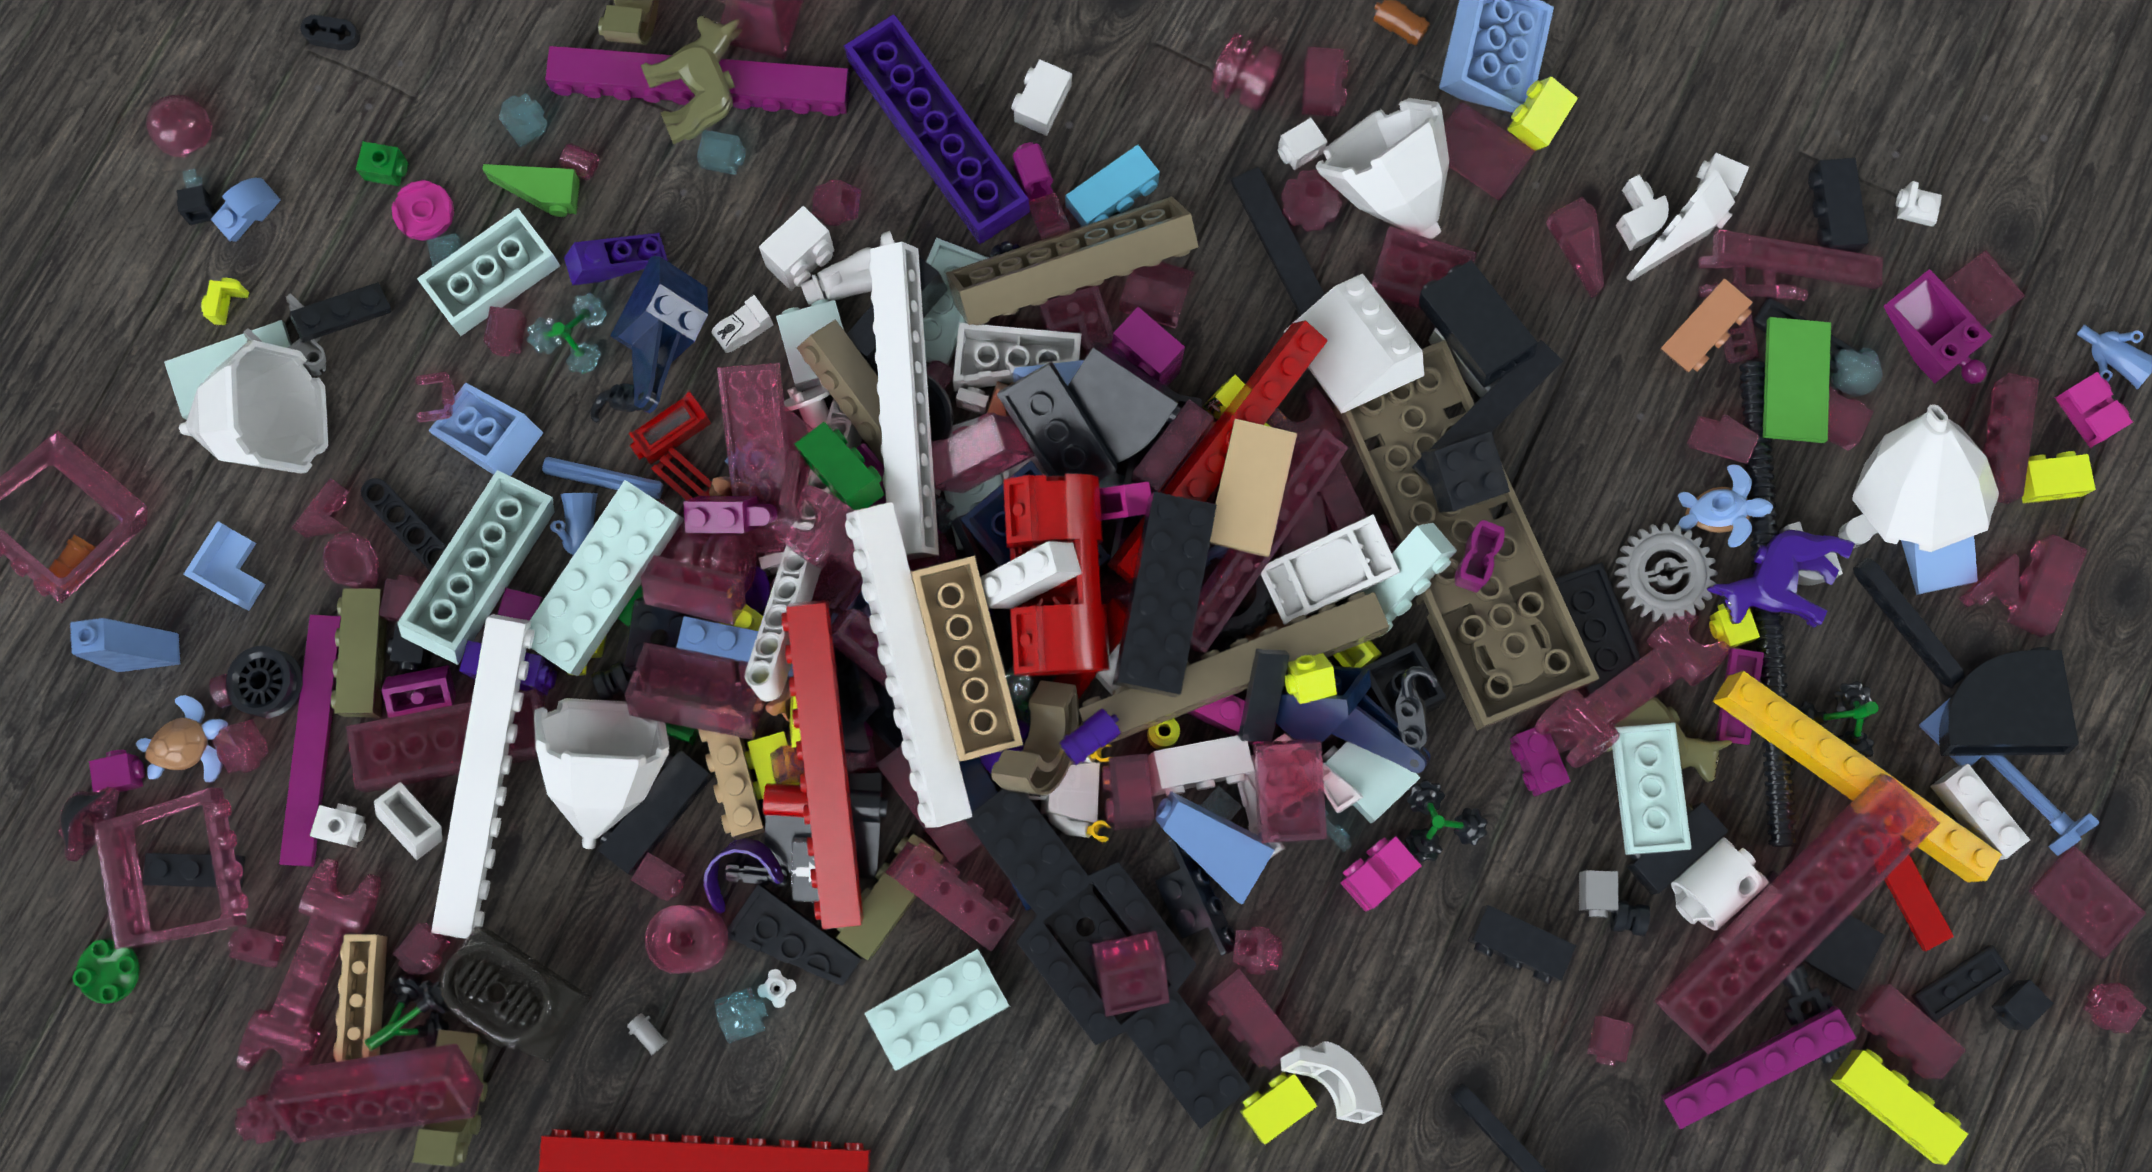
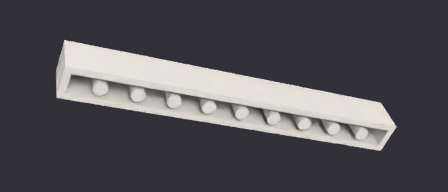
[869,242,939,560]
[845,502,973,827]
[431,614,534,939]

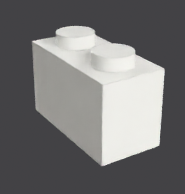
[1011,59,1072,136]
[374,782,442,860]

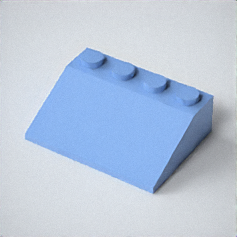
[1439,0,1554,113]

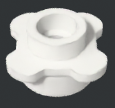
[758,969,796,1008]

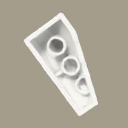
[1627,170,1735,281]

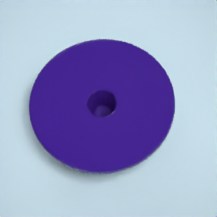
[742,566,770,613]

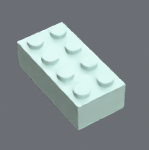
[417,208,560,336]
[864,949,1010,1071]

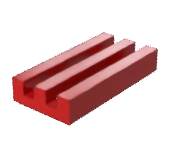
[651,447,712,501]

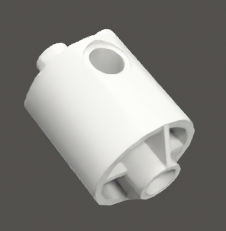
[1671,837,1769,931]

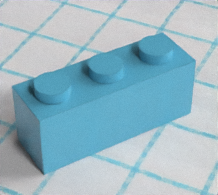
[1065,145,1160,227]

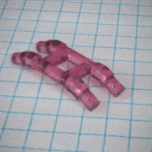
[1698,254,1808,301]

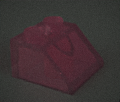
[1119,262,1195,329]
[1092,931,1169,1017]

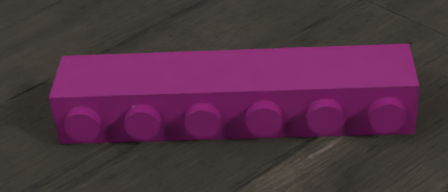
[1661,1006,1856,1129]

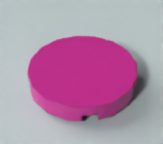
[391,180,454,241]

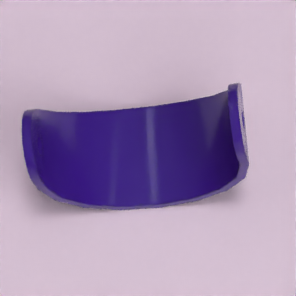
[704,838,784,914]

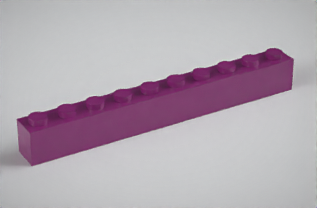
[545,46,850,116]

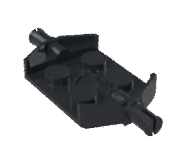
[623,570,699,708]

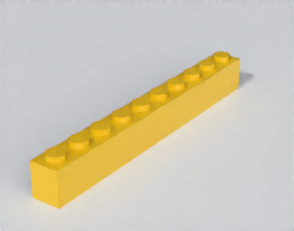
[1713,671,2002,882]

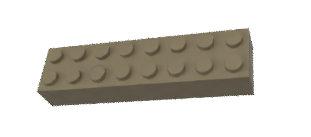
[946,197,1198,325]

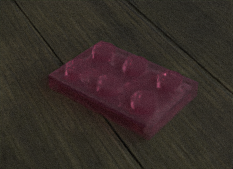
[1444,101,1535,201]

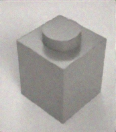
[1579,870,1618,917]

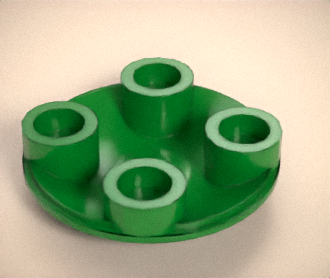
[73,939,140,1004]

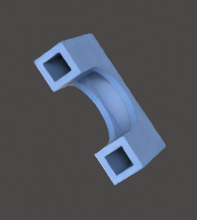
[677,616,794,680]

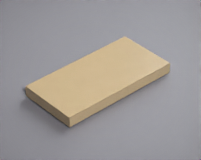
[1210,419,1297,557]

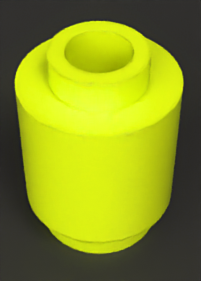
[1147,718,1180,750]

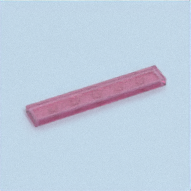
[1713,229,1883,289]

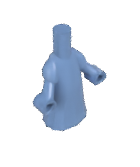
[2076,325,2152,389]
[550,493,598,556]

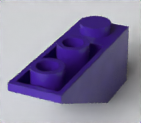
[564,233,668,286]

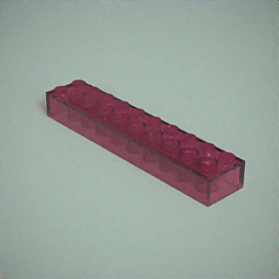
[1654,773,1940,1054]

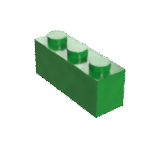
[794,422,885,512]

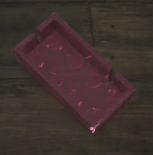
[625,642,766,740]

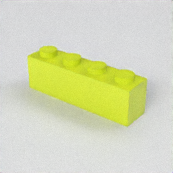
[1830,1049,1968,1165]

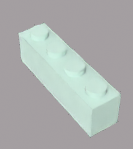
[1356,523,1457,636]

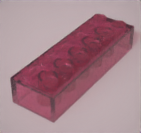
[346,689,546,793]
[265,1044,484,1143]

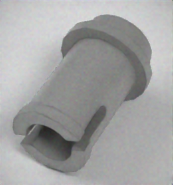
[627,1013,668,1055]

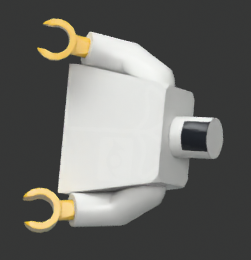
[1025,744,1114,842]

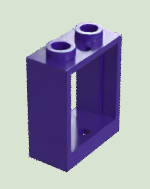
[459,640,557,696]

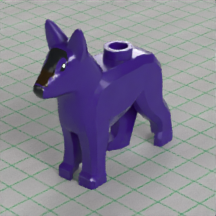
[1707,530,1855,628]

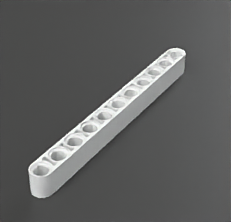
[745,400,862,702]

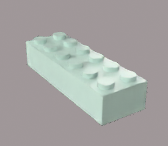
[397,470,554,665]
[530,480,684,676]

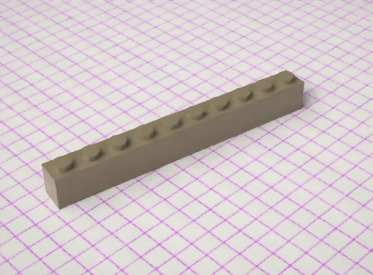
[1078,592,1390,744]

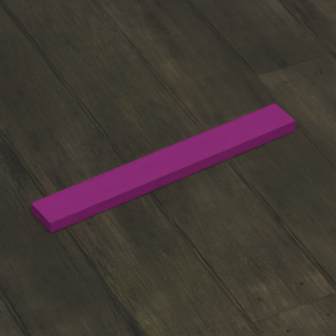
[279,614,341,867]

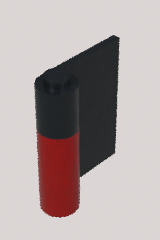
[763,783,888,879]

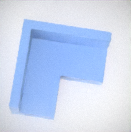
[183,521,266,611]

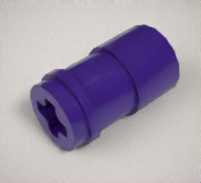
[1059,708,1121,766]

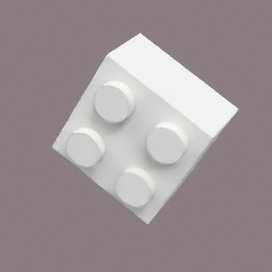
[759,206,834,291]

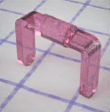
[415,372,455,422]

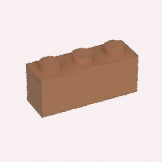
[1660,278,1753,373]

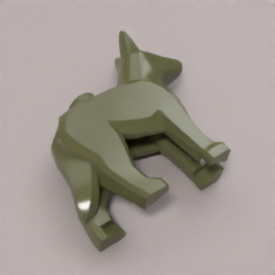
[641,15,742,144]
[1579,694,1732,783]

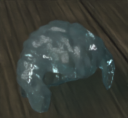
[1830,348,1883,396]

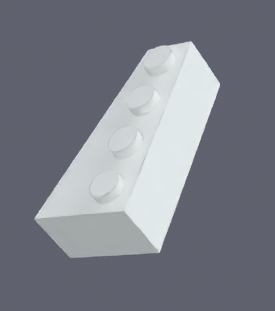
[953,322,1081,392]

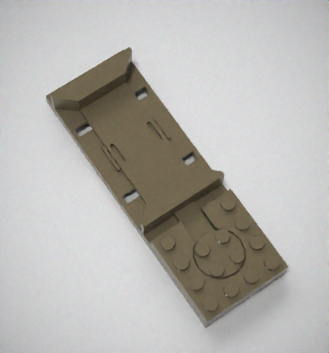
[1332,340,1599,731]

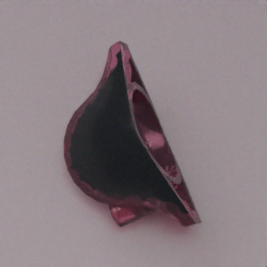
[59,787,119,862]

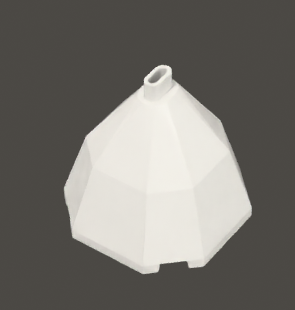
[1315,98,1449,243]
[179,340,328,473]
[1852,405,1999,552]
[534,698,669,849]

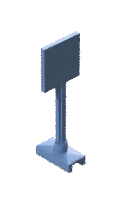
[1919,698,2100,856]

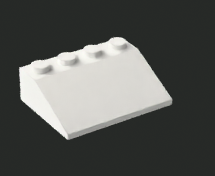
[1284,273,1424,414]

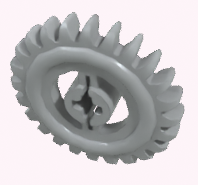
[1614,523,1718,624]

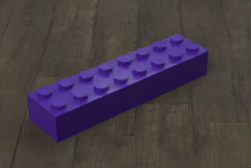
[844,14,1030,244]

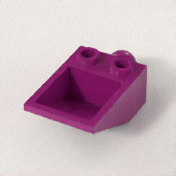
[1883,269,1992,384]

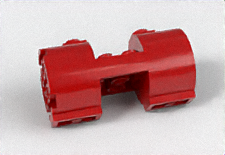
[1003,474,1110,676]

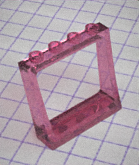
[0,430,148,604]
[94,788,249,950]

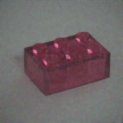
[1370,226,1477,310]
[931,412,1035,493]
[1253,739,1327,843]
[1101,754,1154,831]

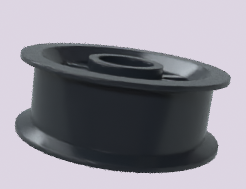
[226,646,303,718]

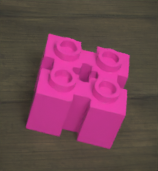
[1340,837,1422,912]

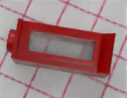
[628,391,711,465]

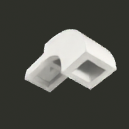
[1281,1041,1383,1124]

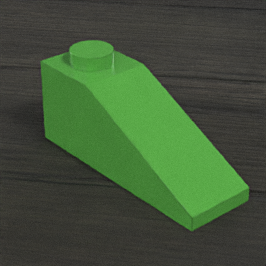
[483,164,580,217]

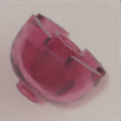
[146,94,212,157]

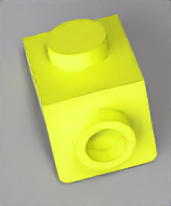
[201,278,249,325]

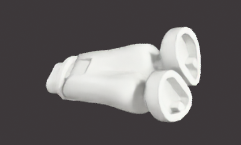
[800,231,895,306]

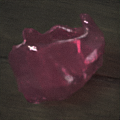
[323,532,379,589]

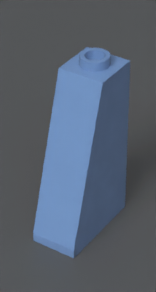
[70,618,180,672]
[1155,791,1275,905]

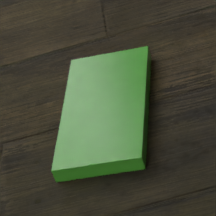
[1763,317,1831,443]

